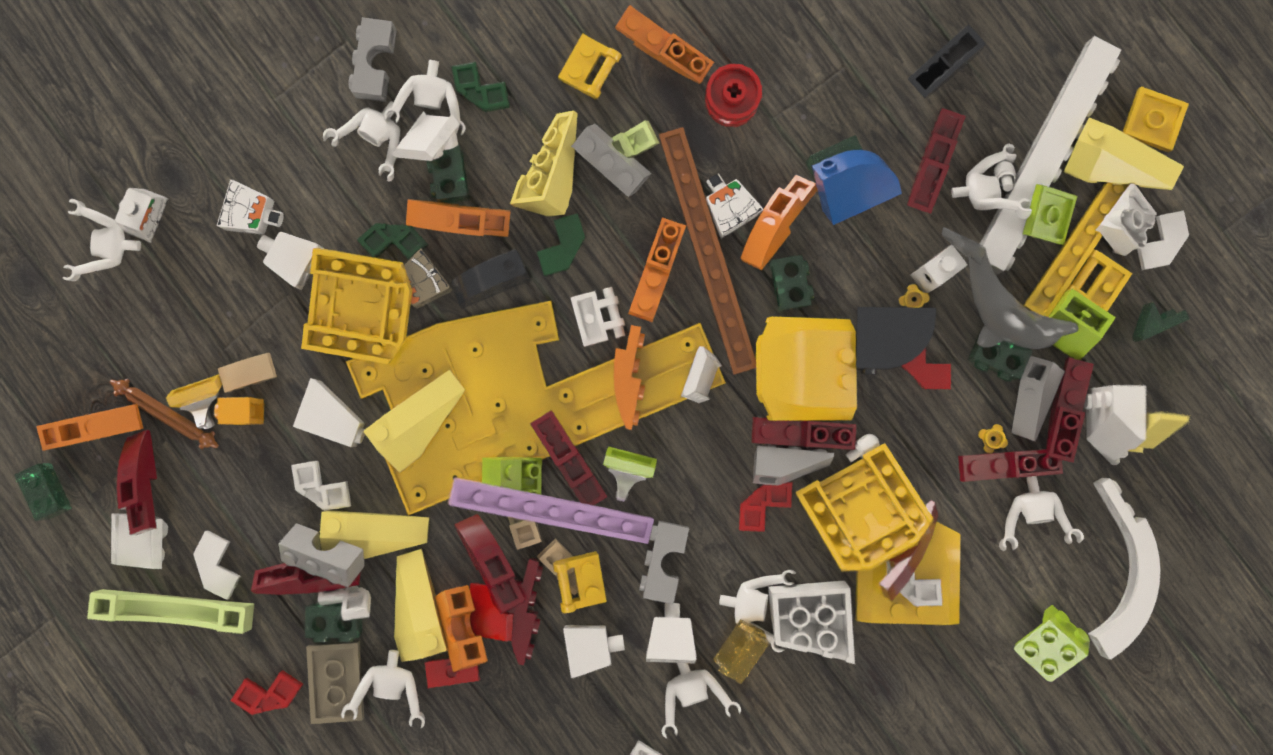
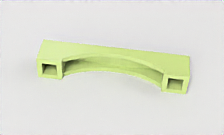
[87,589,254,634]

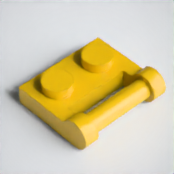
[558,33,622,99]
[1066,249,1132,311]
[553,551,607,613]

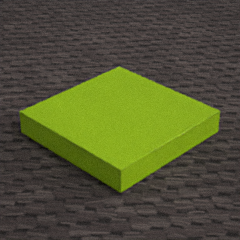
[1023,184,1077,245]

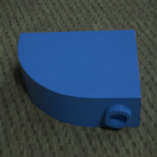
[812,150,902,225]

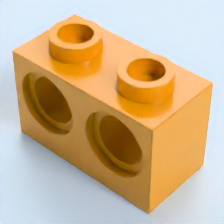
[214,397,264,425]

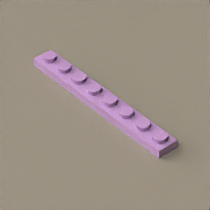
[449,478,654,544]

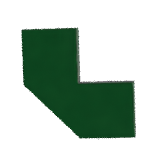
[451,62,510,112]
[537,213,585,277]
[357,223,429,260]

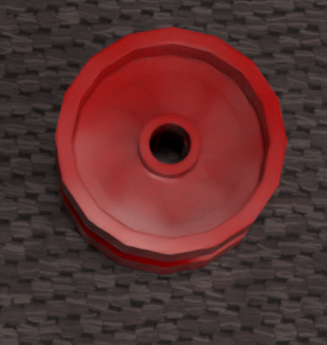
[705,64,762,127]

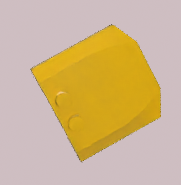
[301,248,412,364]
[756,317,857,421]
[796,443,933,571]
[855,522,960,625]

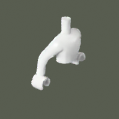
[384,60,465,136]
[323,101,400,181]
[951,144,1032,219]
[63,199,141,281]
[999,476,1084,551]
[719,570,796,652]
[341,650,425,728]
[662,663,741,739]

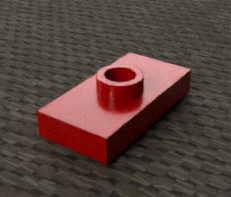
[425,658,480,688]

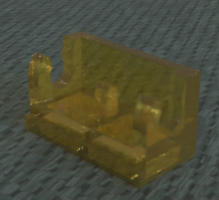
[714,619,769,684]

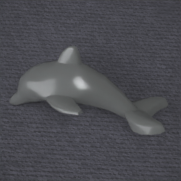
[942,227,1079,349]

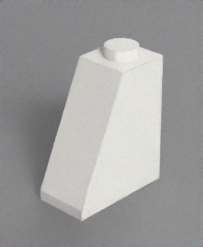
[293,378,365,447]

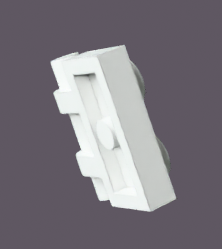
[571,287,625,347]

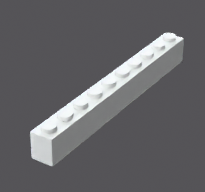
[980,36,1121,274]

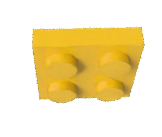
[1123,87,1189,153]

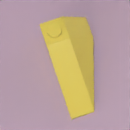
[394,549,448,662]

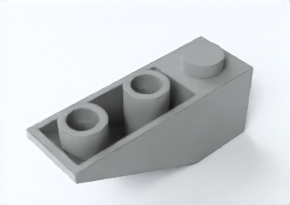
[1011,356,1065,441]
[753,444,834,486]

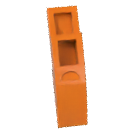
[615,5,714,84]
[741,175,818,270]
[406,199,510,237]
[629,217,686,322]
[614,325,645,430]
[36,404,143,451]

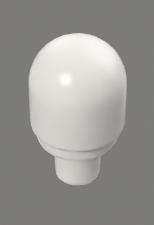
[994,161,1016,191]
[845,434,879,462]

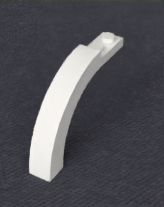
[1088,478,1160,660]

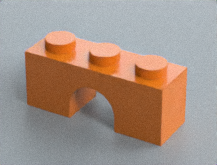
[435,585,487,672]

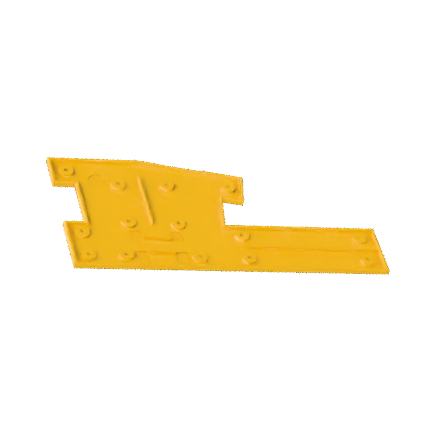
[346,301,726,516]

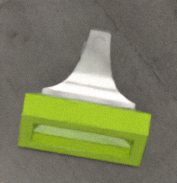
[603,447,657,502]

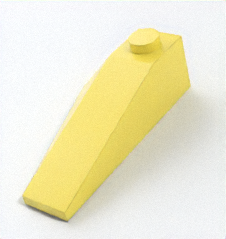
[510,111,577,216]
[1064,118,1184,190]
[363,370,465,472]
[1128,413,1189,453]
[320,510,429,559]

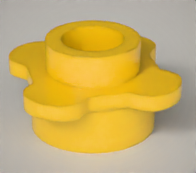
[899,284,930,308]
[978,424,1008,453]

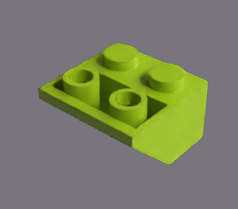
[1049,289,1116,360]
[482,457,542,495]

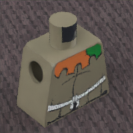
[404,249,453,309]

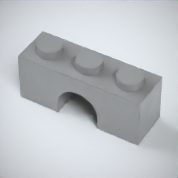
[349,17,397,102]
[572,124,651,197]
[639,521,689,604]
[279,523,365,587]

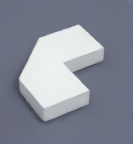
[1137,211,1189,270]
[291,461,351,511]
[193,531,241,600]
[886,560,942,606]
[318,586,371,621]

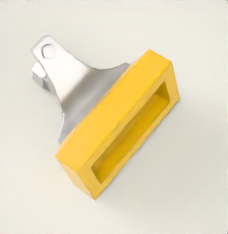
[166,375,222,429]

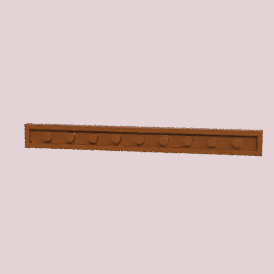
[659,127,756,375]

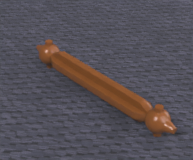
[110,379,219,449]

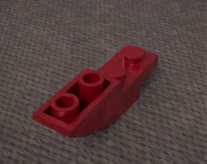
[1047,358,1094,463]
[751,417,856,450]
[117,430,157,535]
[958,449,1063,482]
[454,514,525,614]
[508,557,543,665]

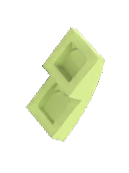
[612,121,659,158]

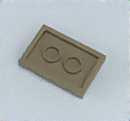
[306,641,364,724]

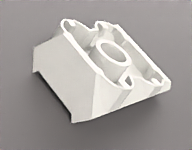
[392,111,460,161]
[1095,183,1157,256]
[681,346,722,403]
[111,514,168,569]

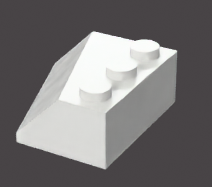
[1084,386,1146,465]
[769,581,855,664]

